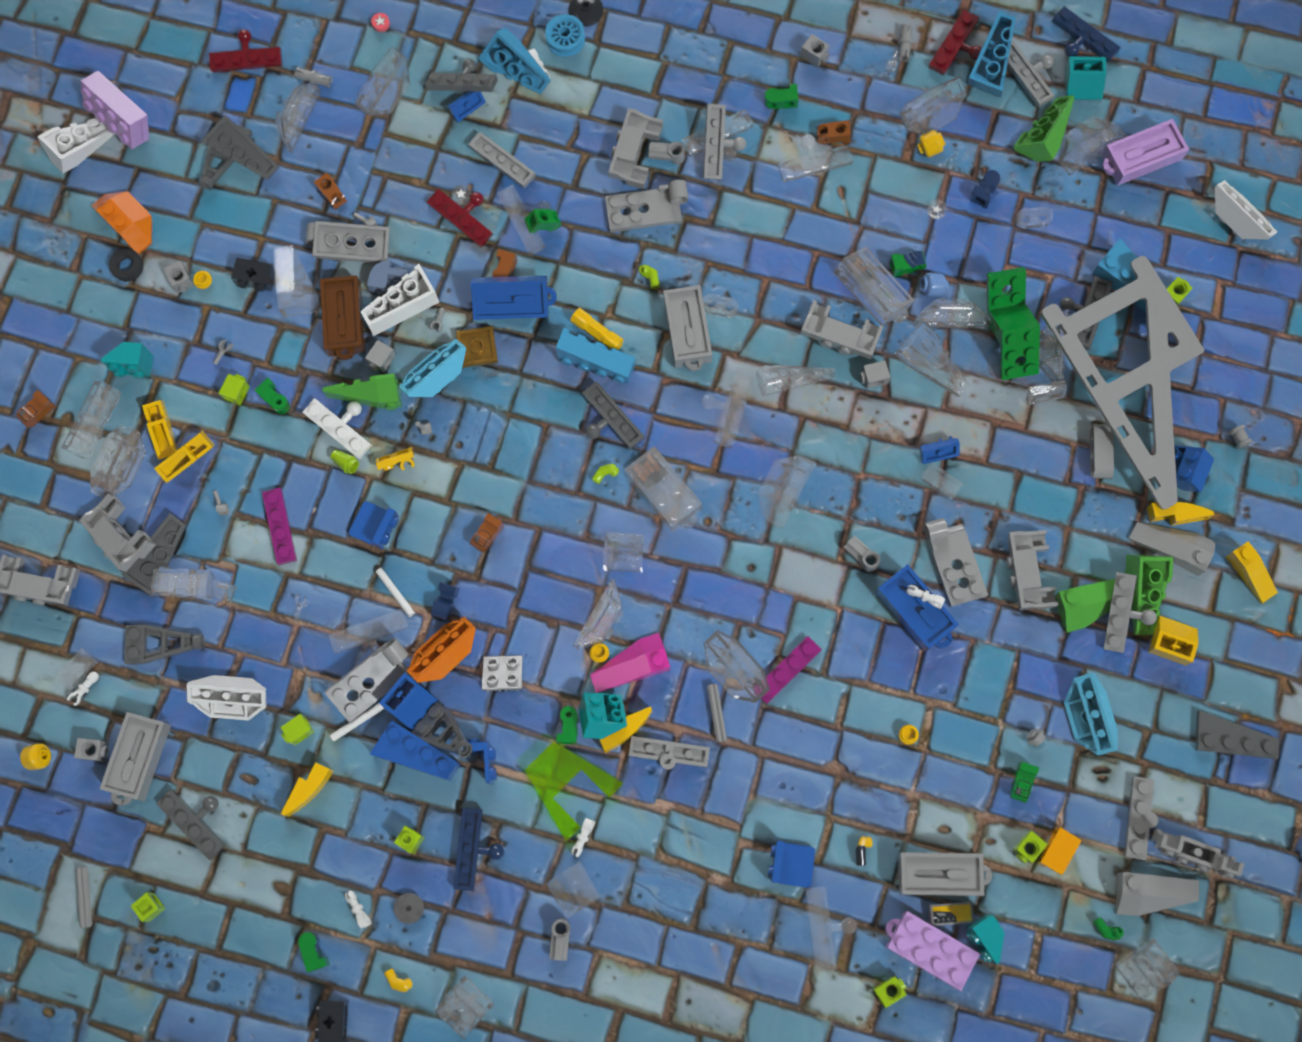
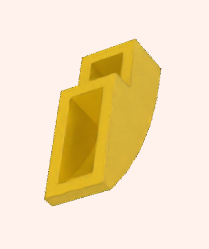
[142,400,177,460]
[154,430,214,483]
[1147,502,1214,526]
[600,706,652,754]
[281,762,333,817]

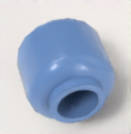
[919,273,949,298]

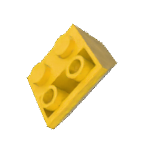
[1148,616,1199,666]

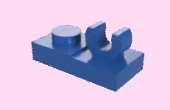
[448,91,486,123]
[920,436,960,464]

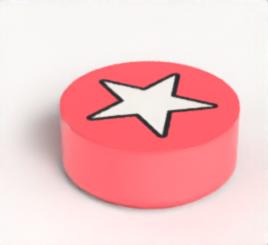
[371,13,390,32]

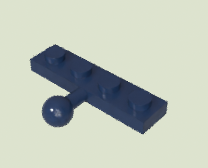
[1052,6,1121,63]
[453,808,504,891]

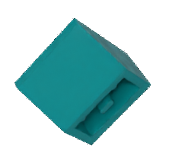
[1064,56,1107,101]
[101,342,154,379]
[578,692,627,739]
[965,914,1005,964]

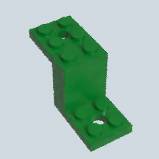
[987,267,1040,380]

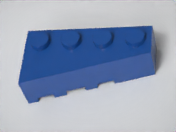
[370,720,461,781]

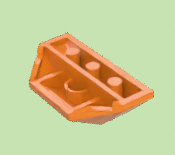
[91,191,152,254]
[406,617,476,683]

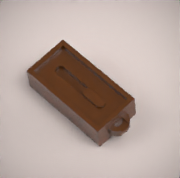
[320,275,366,360]

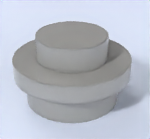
[1027,728,1046,747]

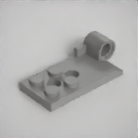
[605,180,689,233]
[305,221,390,263]
[924,518,988,608]
[324,638,409,723]

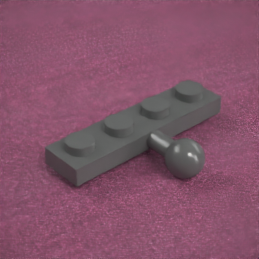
[425,58,498,92]
[1059,276,1113,350]
[582,381,645,450]
[156,789,226,860]

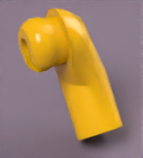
[384,968,413,992]

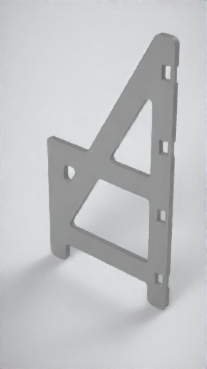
[1041,256,1204,510]

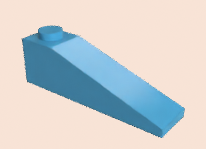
[478,27,551,94]

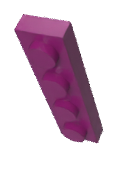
[262,487,297,565]
[753,636,822,705]

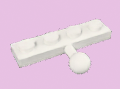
[303,398,372,459]

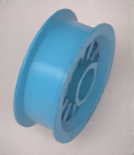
[545,14,585,57]

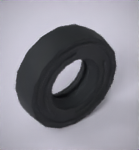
[109,248,144,282]

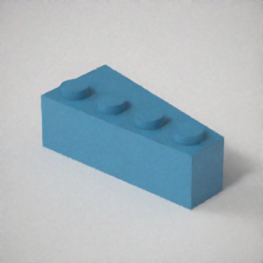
[968,11,1016,97]
[1093,238,1146,313]
[556,327,636,384]

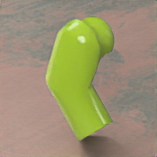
[639,265,660,289]
[591,463,619,485]

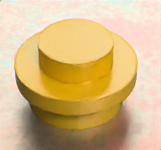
[193,271,212,289]
[590,643,609,663]
[899,725,919,745]

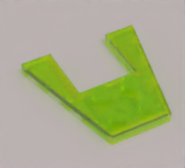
[525,741,623,841]

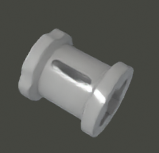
[1228,425,1253,449]

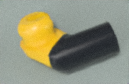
[855,836,872,866]

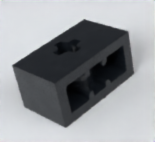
[231,258,277,292]
[315,1000,349,1042]

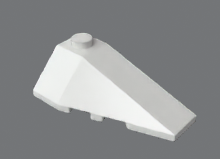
[38,118,114,173]

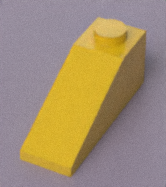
[1225,541,1278,604]

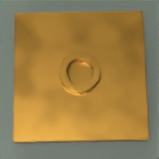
[456,326,498,368]

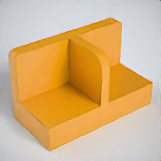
[1037,827,1081,875]

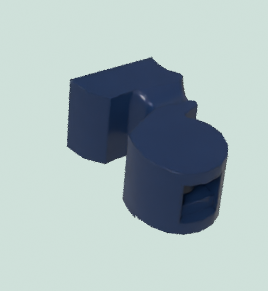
[971,170,1000,209]
[431,582,460,621]

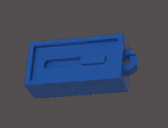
[471,276,557,320]
[875,564,959,653]

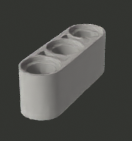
[1090,425,1114,479]

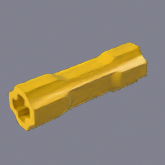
[570,308,624,350]

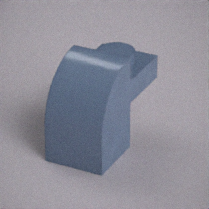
[367,261,409,294]

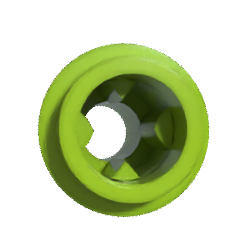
[330,450,359,474]

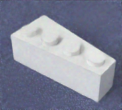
[361,264,439,336]

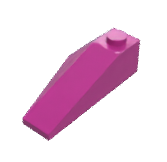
[590,633,670,693]

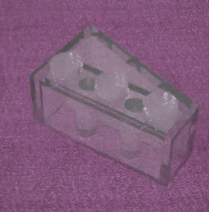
[150,567,215,600]

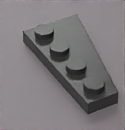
[201,115,280,180]
[121,514,187,598]
[1196,710,1279,760]

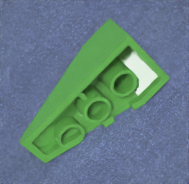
[1013,95,1074,162]
[322,373,402,410]
[1125,555,1173,635]
[1055,579,1115,633]

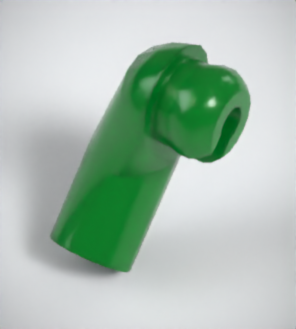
[1093,917,1124,940]

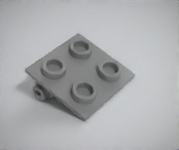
[482,655,523,692]

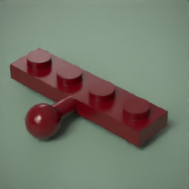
[929,10,982,75]
[209,29,283,73]
[427,189,493,248]

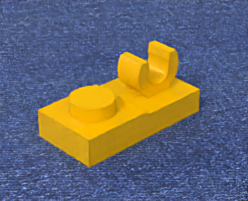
[376,447,414,471]

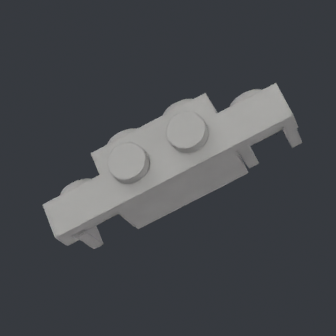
[608,108,663,189]
[801,300,884,359]
[79,494,156,572]
[1007,530,1059,610]
[0,554,81,606]
[1151,829,1244,879]

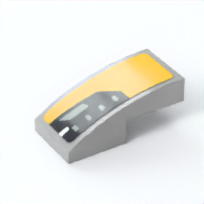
[928,902,974,926]

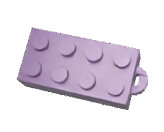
[81,71,149,149]
[1101,119,1189,186]
[885,911,980,991]

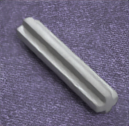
[707,684,727,742]
[75,867,92,928]

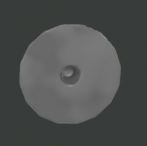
[394,893,424,924]

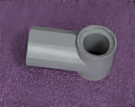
[649,141,685,164]
[843,536,880,572]
[549,918,571,961]

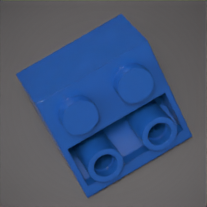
[1174,445,1214,493]
[379,672,438,730]

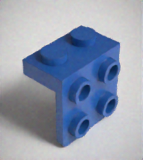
[349,501,399,550]
[463,739,497,785]
[768,841,815,888]

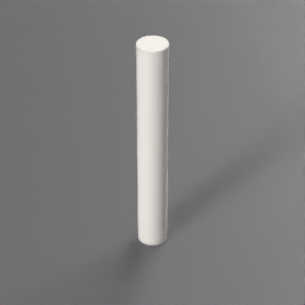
[376,568,415,617]
[330,703,384,741]

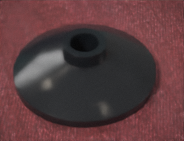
[568,0,604,26]

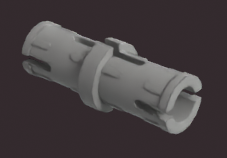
[898,24,913,62]
[295,67,333,88]

